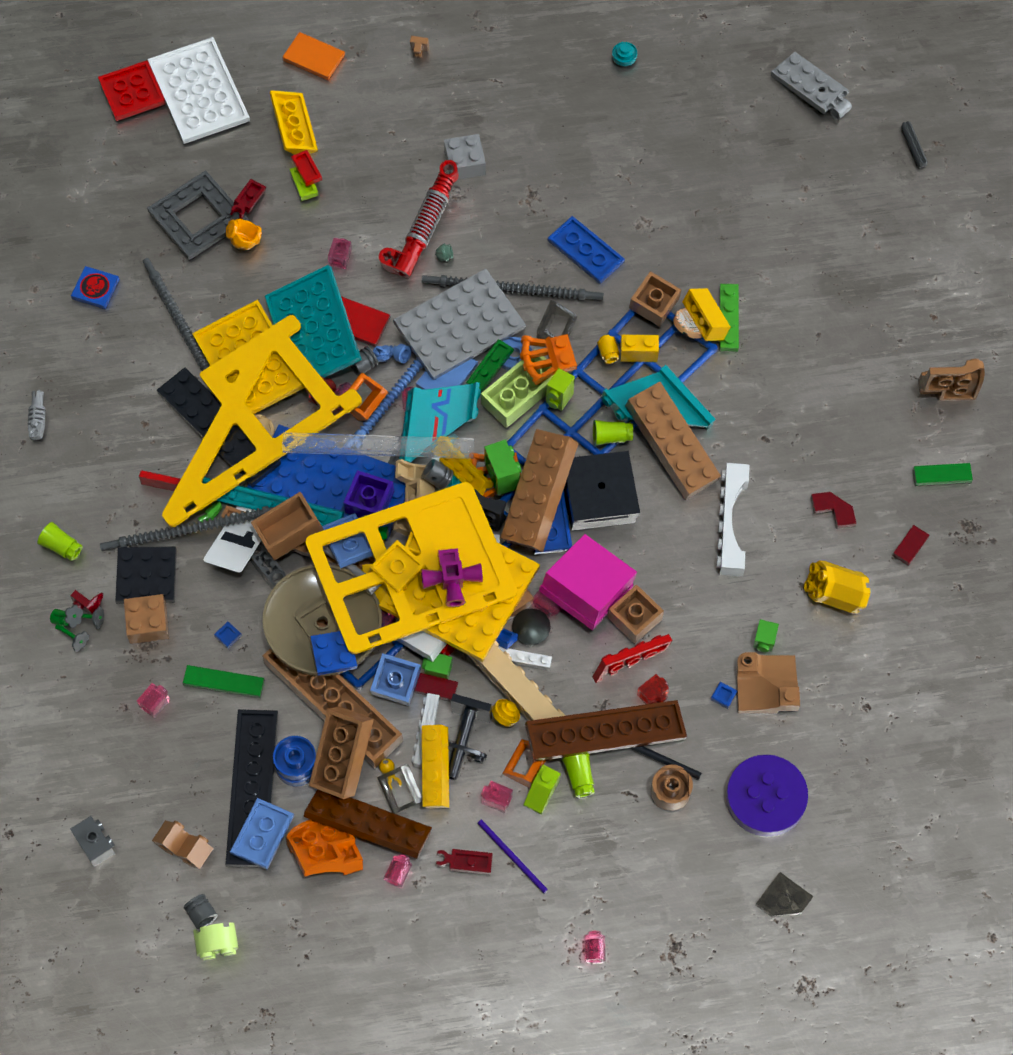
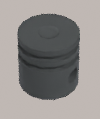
[350,346,379,376]
[422,459,454,490]
[184,894,218,929]

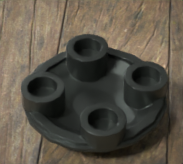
[512,608,551,647]

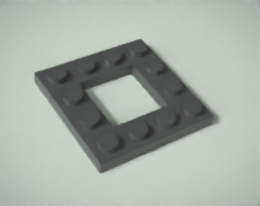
[147,170,248,260]

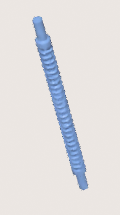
[345,357,423,451]

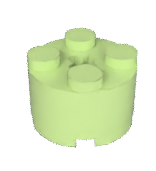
[193,923,238,961]

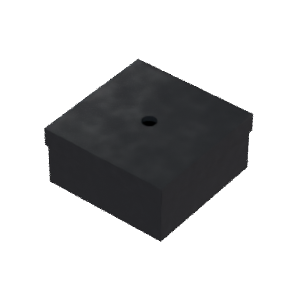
[564,451,640,531]

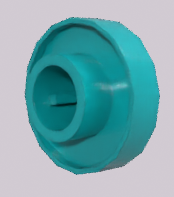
[612,42,637,66]

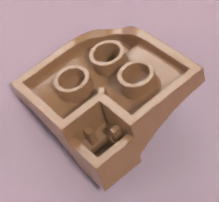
[918,359,985,400]
[736,652,800,714]

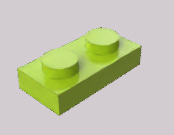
[290,167,318,201]

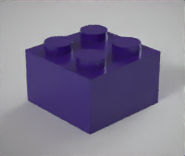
[343,470,395,518]

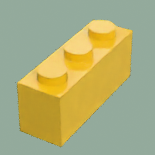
[682,288,731,341]

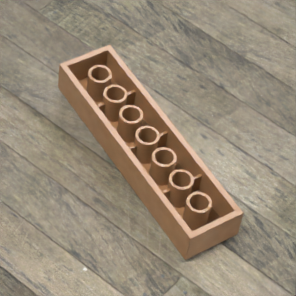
[262,648,403,769]

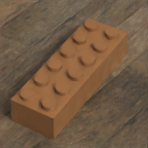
[625,382,721,500]
[500,429,579,552]

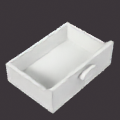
[396,631,447,662]

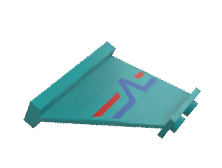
[399,382,481,463]

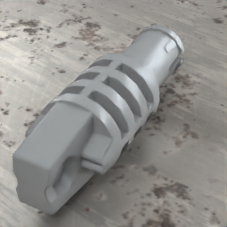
[28,390,46,440]

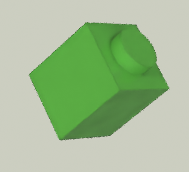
[753,619,779,652]
[422,654,453,679]

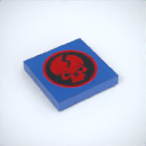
[71,266,120,309]

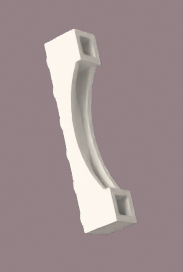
[717,463,750,577]

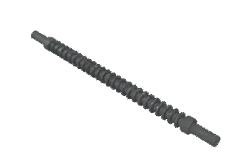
[143,258,210,371]
[422,275,604,300]
[100,506,276,551]

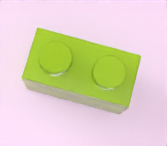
[546,368,575,411]

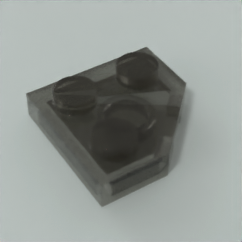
[756,872,814,918]

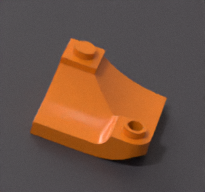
[286,819,363,877]

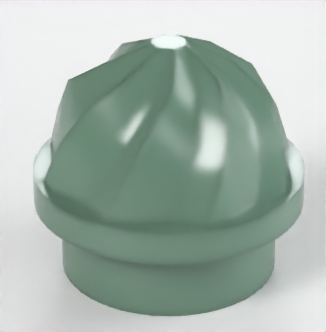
[435,243,453,262]

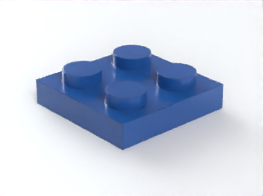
[310,631,357,675]

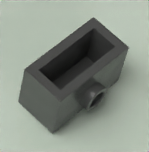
[70,816,115,867]

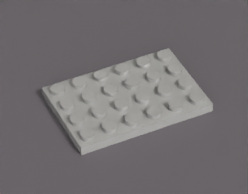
[393,269,526,380]

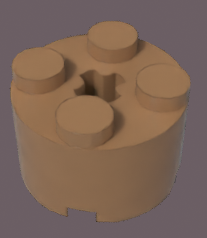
[651,765,693,811]

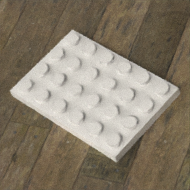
[148,37,250,144]

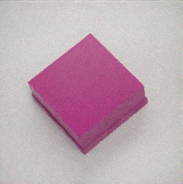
[539,534,637,631]

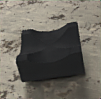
[474,489,506,531]

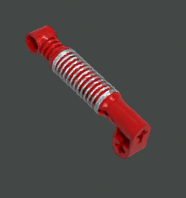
[379,160,459,278]

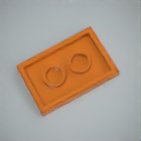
[282,32,345,80]

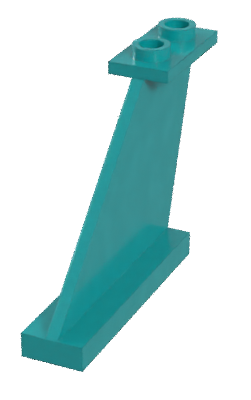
[601,365,716,430]

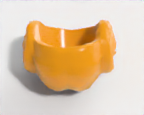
[226,219,262,250]

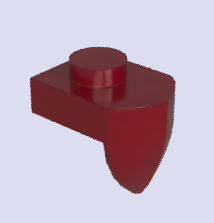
[70,590,103,614]

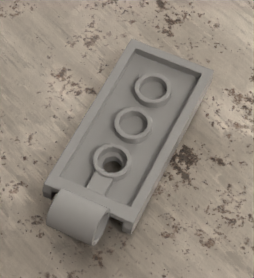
[771,52,852,120]

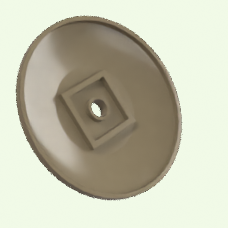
[263,565,382,676]

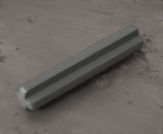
[901,121,928,168]

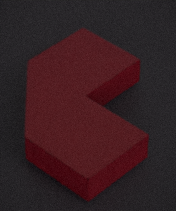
[811,492,857,529]

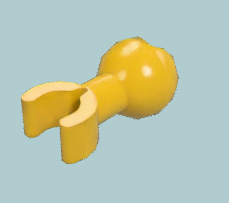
[379,759,402,791]

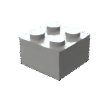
[444,134,486,180]

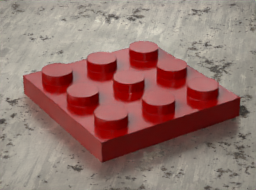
[98,60,166,121]

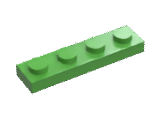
[720,284,739,352]

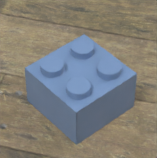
[370,653,421,706]

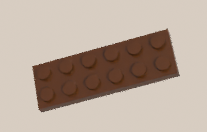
[304,789,432,859]

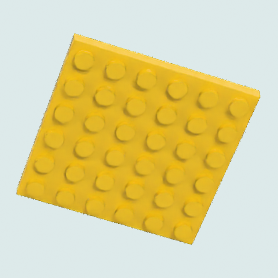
[379,543,540,662]

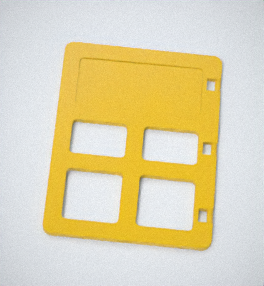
[306,482,517,654]

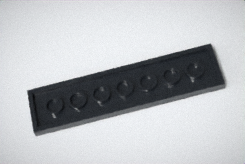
[157,367,281,488]
[225,709,278,868]

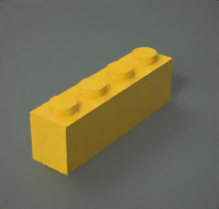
[422,724,449,809]

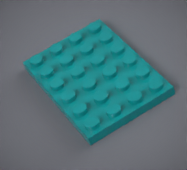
[265,264,362,379]

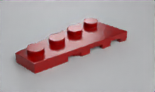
[592,634,673,683]

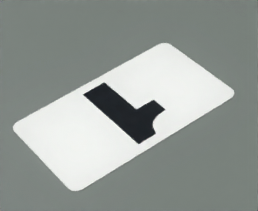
[203,506,261,572]

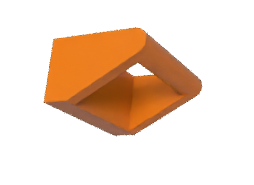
[347,373,388,421]
[503,739,546,788]

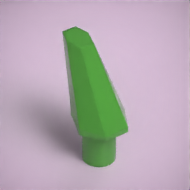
[198,501,222,522]

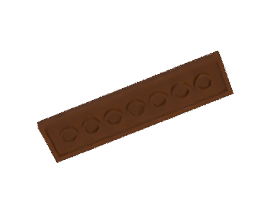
[525,700,687,762]

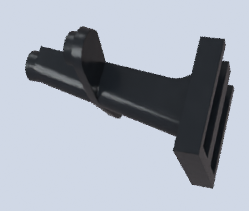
[448,693,492,780]

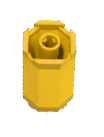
[804,560,871,614]

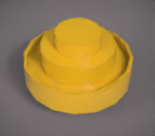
[492,699,520,727]

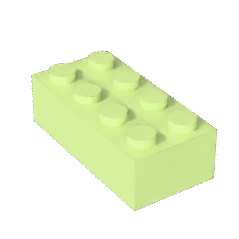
[481,349,553,428]

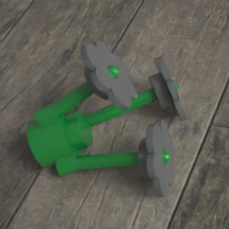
[50,605,104,652]

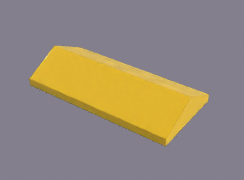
[269,90,318,155]

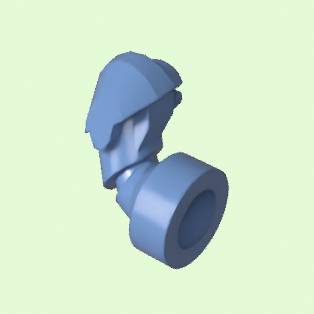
[373,344,411,364]

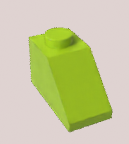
[523,764,561,814]

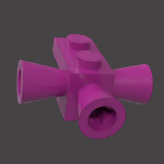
[421,548,483,607]

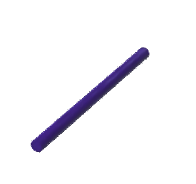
[477,819,548,894]

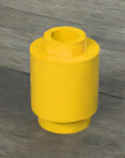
[597,335,620,364]

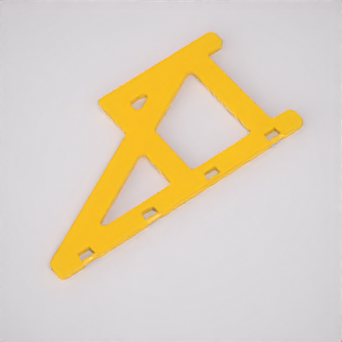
[162,315,362,527]

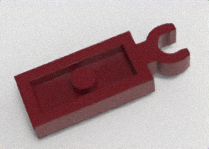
[230,179,266,219]
[436,849,493,875]

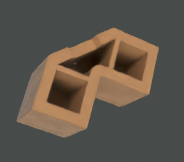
[152,820,214,869]

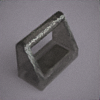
[537,300,577,339]
[377,764,423,814]

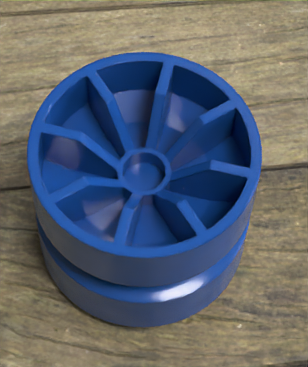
[273,736,316,787]

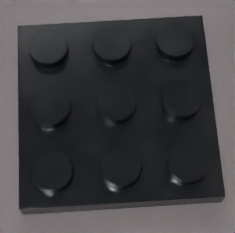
[115,546,177,604]

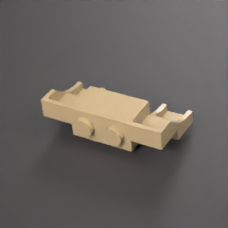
[393,459,435,536]

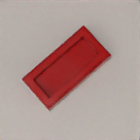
[291,150,322,187]

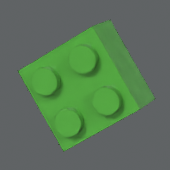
[484,439,522,495]

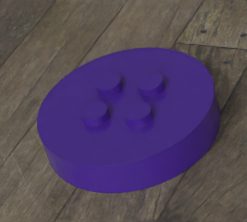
[726,755,808,837]

